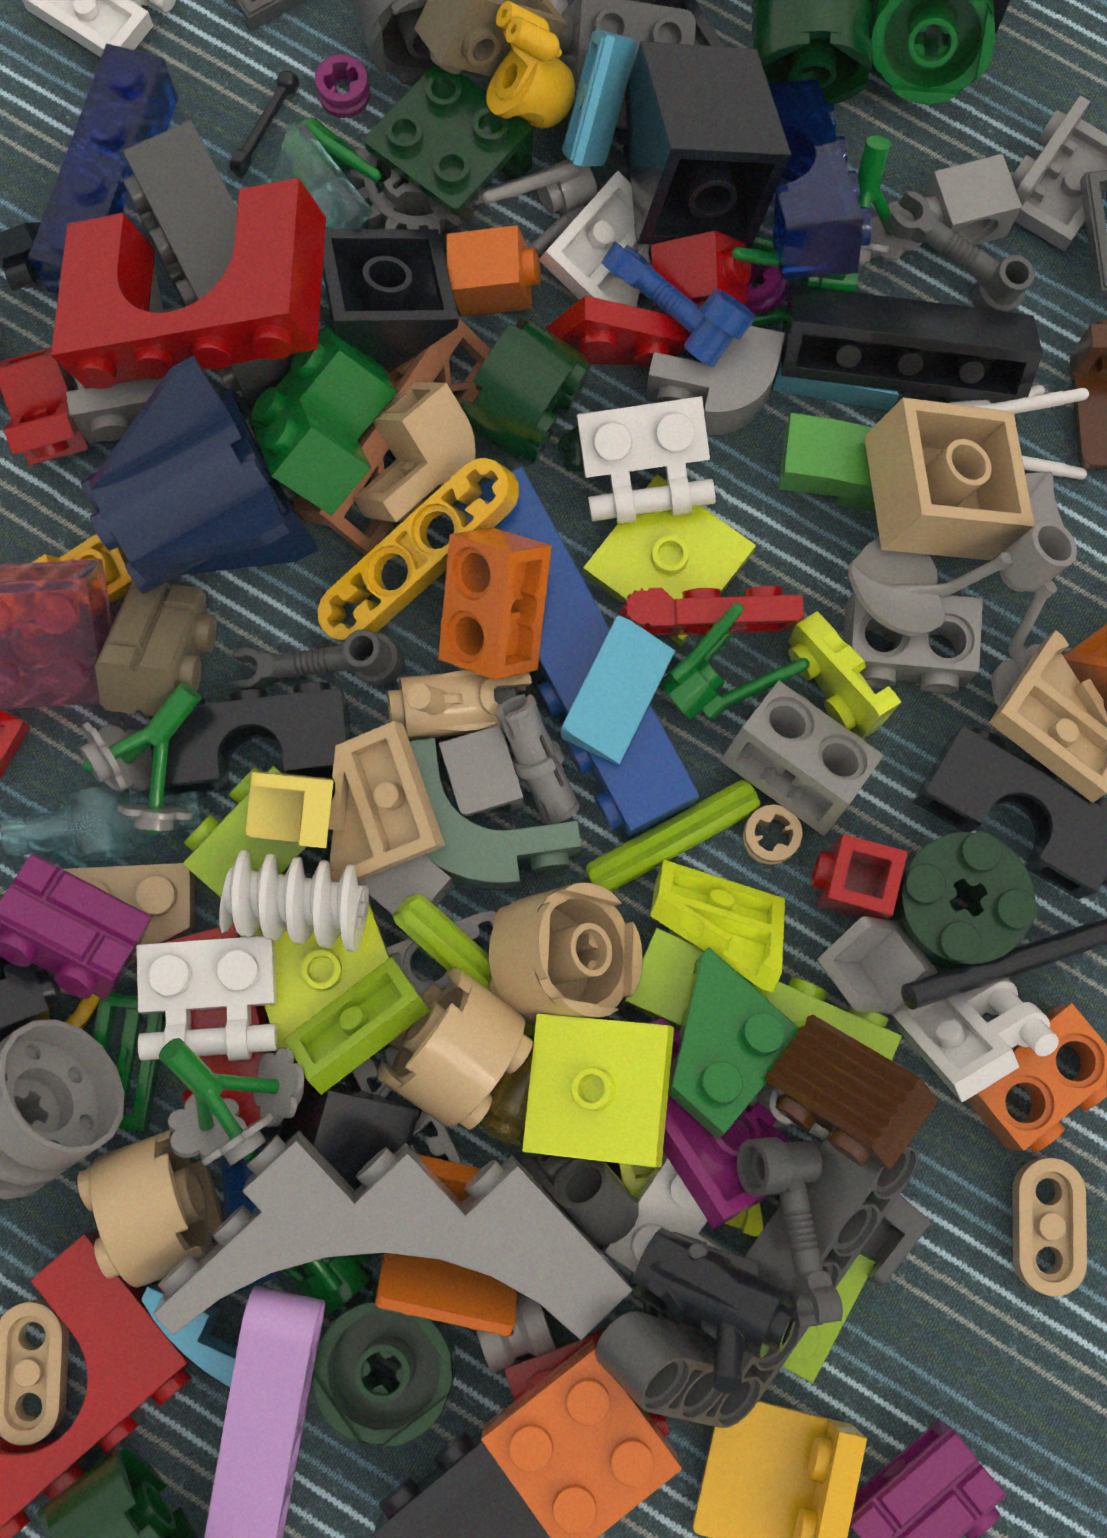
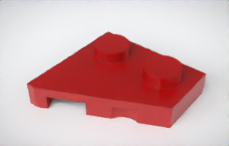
[545,295,691,368]

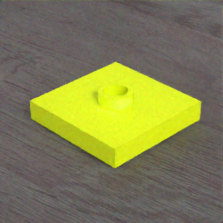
[583,474,756,646]
[240,901,390,1049]
[522,1014,674,1167]

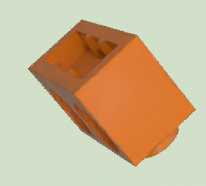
[438,528,552,680]
[967,1003,1107,1153]

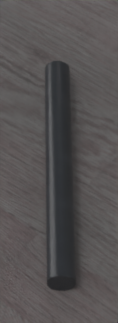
[901,917,1107,1010]

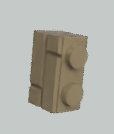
[95,582,217,716]

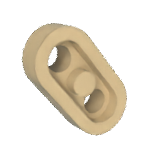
[1012,1158,1087,1296]
[0,1300,69,1445]

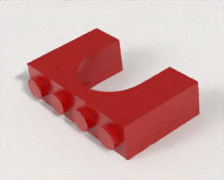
[51,177,326,389]
[0,1231,192,1538]

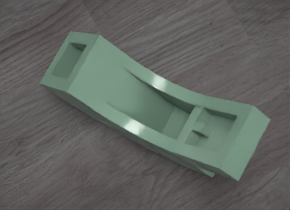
[409,738,581,891]

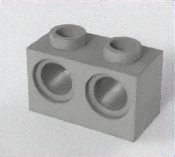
[843,591,983,694]
[720,681,884,836]

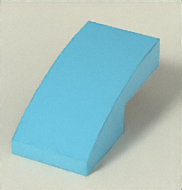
[141,1281,237,1387]

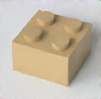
[864,397,1035,560]

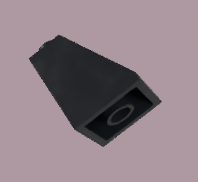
[625,41,791,248]

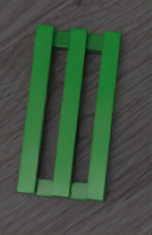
[93,993,166,1131]

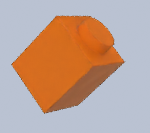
[447,225,541,317]

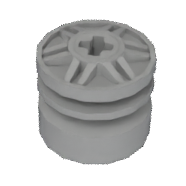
[0,1019,125,1200]

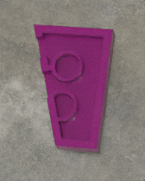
[650,1018,791,1229]

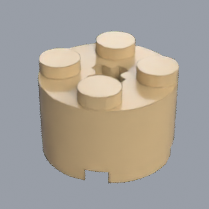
[489,883,643,1025]
[377,968,533,1130]
[77,1130,223,1288]

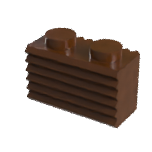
[765,1015,938,1170]

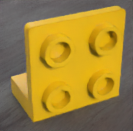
[692,1400,867,1538]

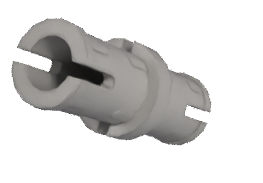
[495,694,580,824]

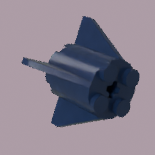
[81,355,318,594]

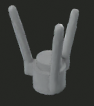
[474,159,598,255]

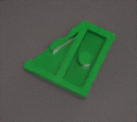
[668,947,799,1139]

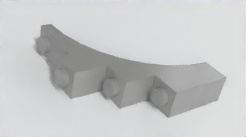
[153,1131,632,1340]

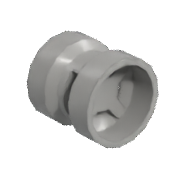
[476,1291,556,1373]

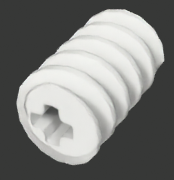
[219,849,369,952]

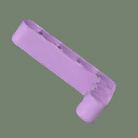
[204,1286,325,1538]

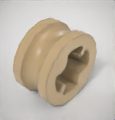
[742,804,803,866]

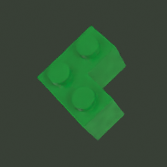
[249,325,397,516]

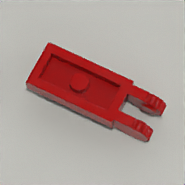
[618,586,804,636]

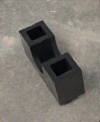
[149,682,352,798]
[912,726,1107,900]

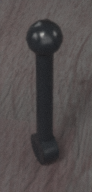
[229,70,299,176]

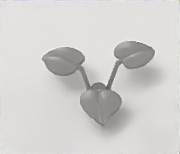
[848,472,1077,708]

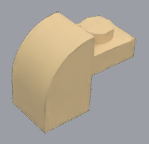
[353,382,476,522]

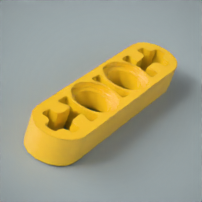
[317,458,519,641]

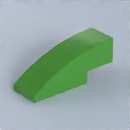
[778,413,875,510]

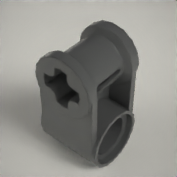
[520,1154,639,1245]

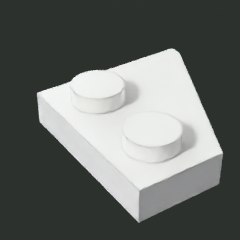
[539,171,651,307]

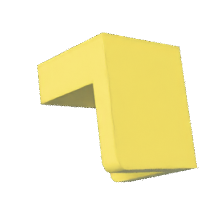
[245,771,333,848]

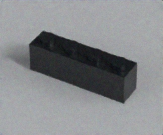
[781,284,1043,403]

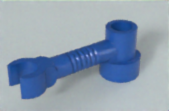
[601,241,756,367]

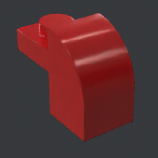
[0,347,89,466]

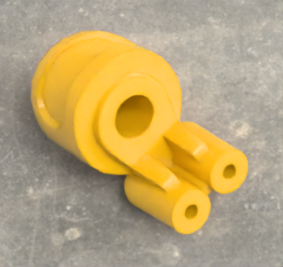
[486,1,576,129]

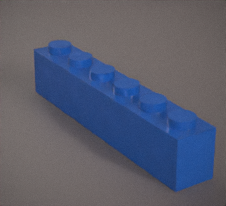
[451,466,700,840]

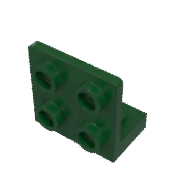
[364,63,533,215]

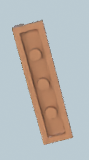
[292,318,491,555]

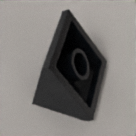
[322,229,459,372]
[279,1075,420,1190]

